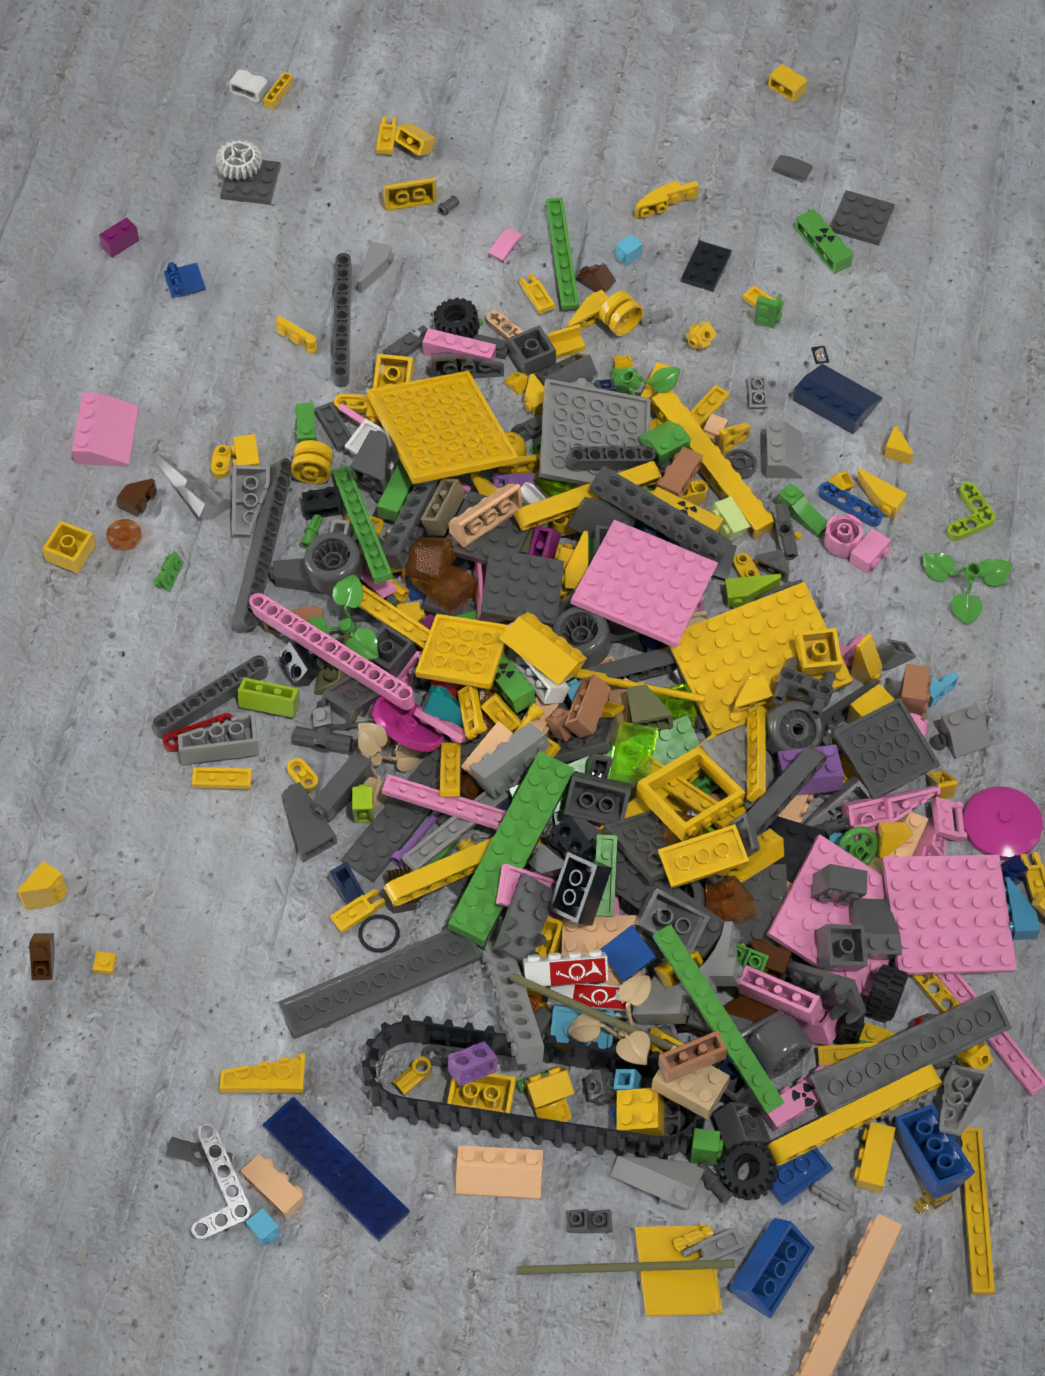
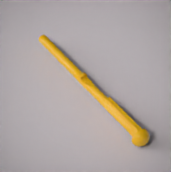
[573,669,705,703]

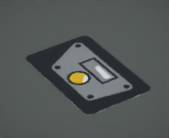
[811,346,829,364]

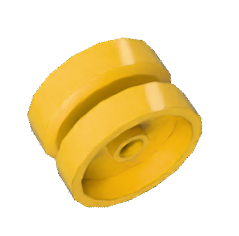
[599,290,644,336]
[291,440,334,485]

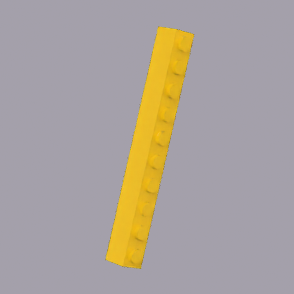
[650,390,774,540]

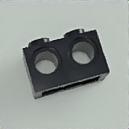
[301,486,343,521]
[277,642,321,686]
[551,815,596,857]

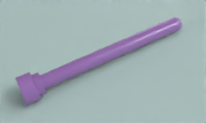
[390,811,442,868]

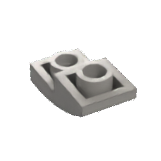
[748,376,768,408]

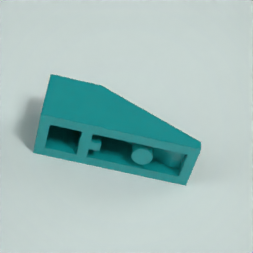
[422,685,475,727]

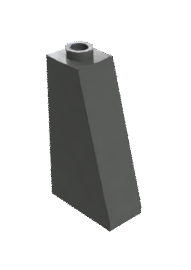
[270,558,333,596]
[312,751,372,821]
[283,782,337,863]

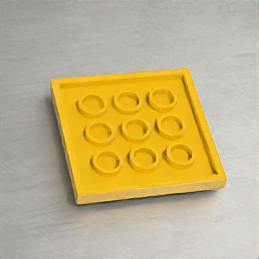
[415,614,510,689]

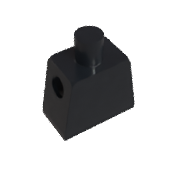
[836,1007,867,1045]

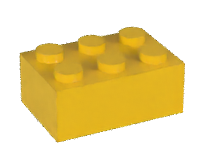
[447,1073,516,1113]

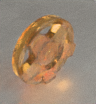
[106,519,141,550]

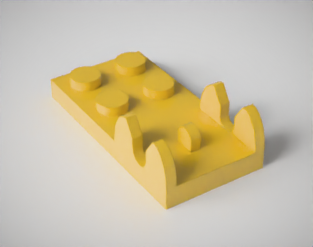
[658,824,749,889]

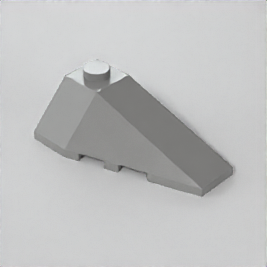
[232,465,270,536]
[804,776,871,839]
[610,1156,705,1210]

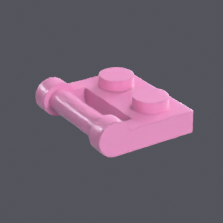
[931,797,968,842]

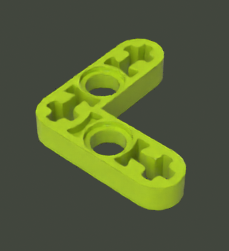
[946,482,996,541]

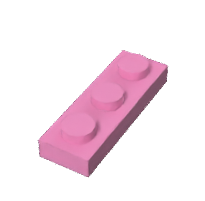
[414,706,469,744]

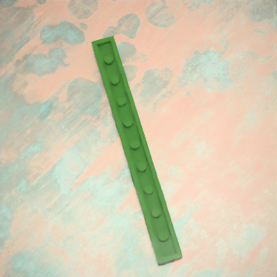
[332,466,393,584]
[652,924,785,1115]

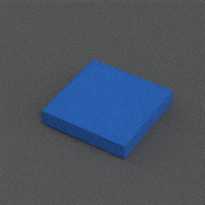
[600,925,657,982]

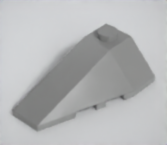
[939,1065,995,1136]

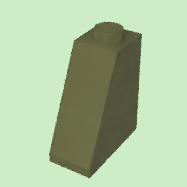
[627,684,674,735]

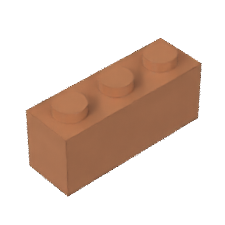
[656,447,703,498]
[564,674,611,738]
[658,1031,727,1083]

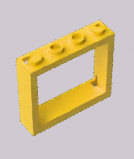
[636,746,745,841]

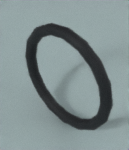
[358,914,400,952]

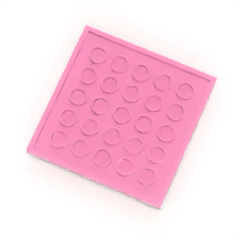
[571,520,718,648]
[766,834,889,1001]
[881,855,1017,975]

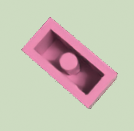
[849,528,891,574]

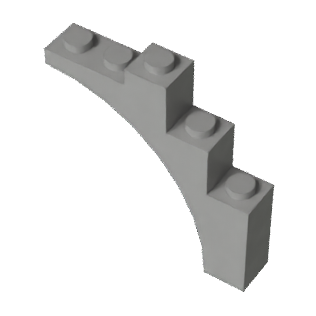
[632,921,743,1024]

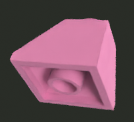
[794,1005,842,1045]

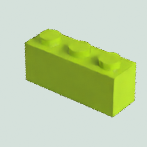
[238,678,300,718]

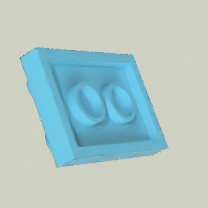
[550,1005,616,1050]

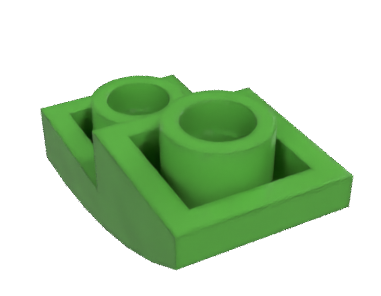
[736,943,769,972]

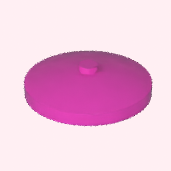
[372,697,445,752]
[963,786,1043,860]

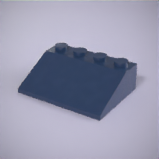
[793,364,883,435]

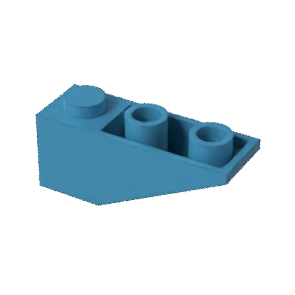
[1004,877,1040,940]

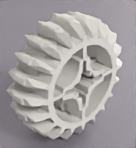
[216,139,262,181]

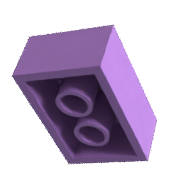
[777,745,844,795]

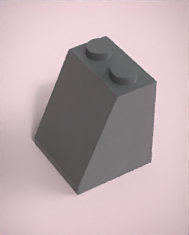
[350,429,392,493]

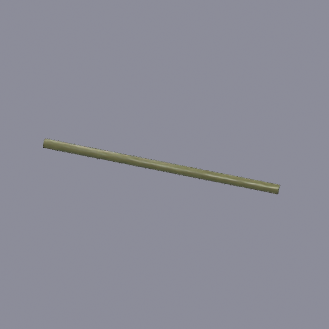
[510,973,679,1051]
[518,1259,735,1275]

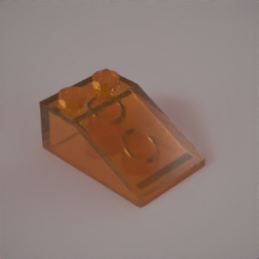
[408,560,478,613]

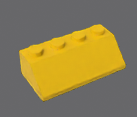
[500,612,587,685]

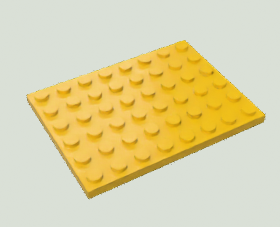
[367,371,519,484]
[668,582,853,735]

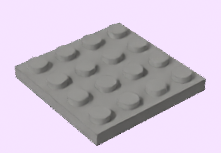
[701,724,779,809]

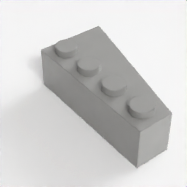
[178,711,259,765]
[469,722,550,798]

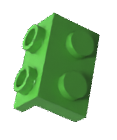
[754,293,784,329]

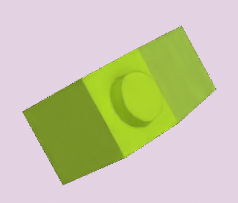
[724,574,781,608]

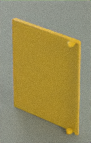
[634,1223,723,1317]

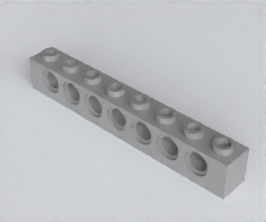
[482,941,544,1064]

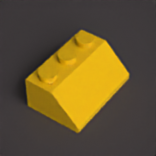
[382,177,437,211]

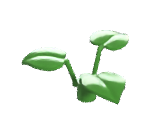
[611,367,680,396]
[923,553,1012,624]
[301,574,379,660]

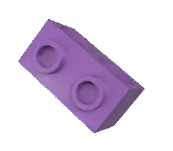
[447,1041,497,1087]

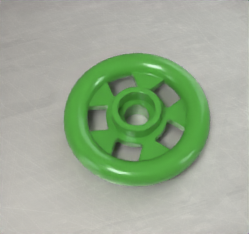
[838,826,878,866]

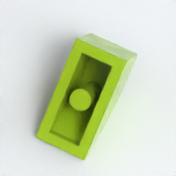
[352,785,374,823]

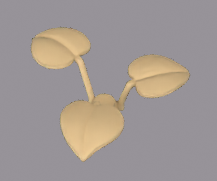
[358,723,422,809]
[568,975,652,1065]

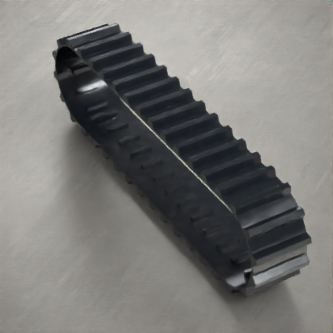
[362,1015,706,1160]

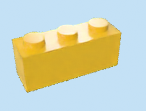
[854,1122,896,1194]

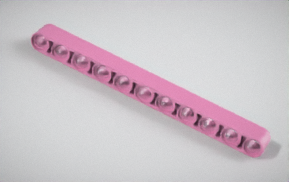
[249,593,415,710]

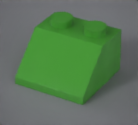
[638,420,691,466]

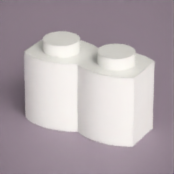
[229,70,268,102]

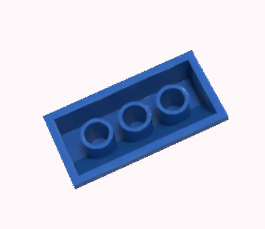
[894,1104,975,1199]
[730,1218,815,1318]

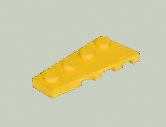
[219,1053,306,1093]

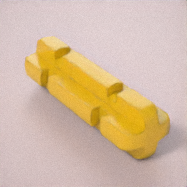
[673,1226,713,1251]

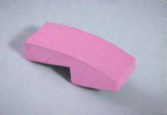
[489,227,523,262]

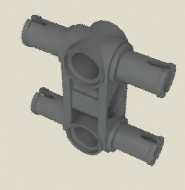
[772,657,836,718]

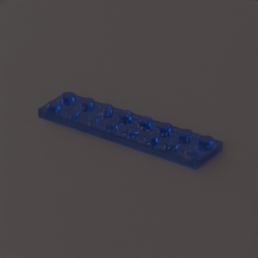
[262,1096,410,1242]

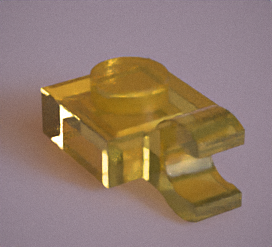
[914,1187,953,1214]

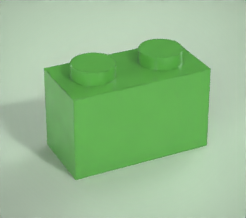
[690,1128,723,1167]

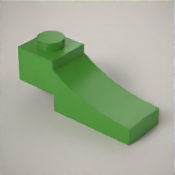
[296,402,317,443]
[777,483,828,538]

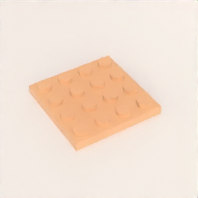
[561,915,644,986]

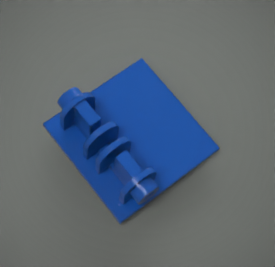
[164,262,206,298]

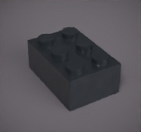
[548,852,612,925]

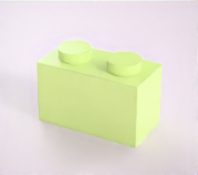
[709,497,751,540]

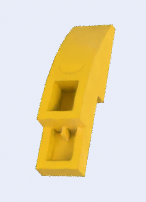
[635,180,699,219]

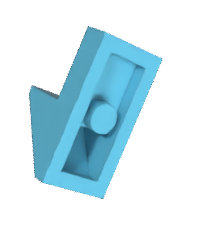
[928,671,959,708]

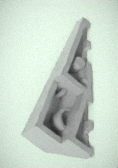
[154,454,232,519]

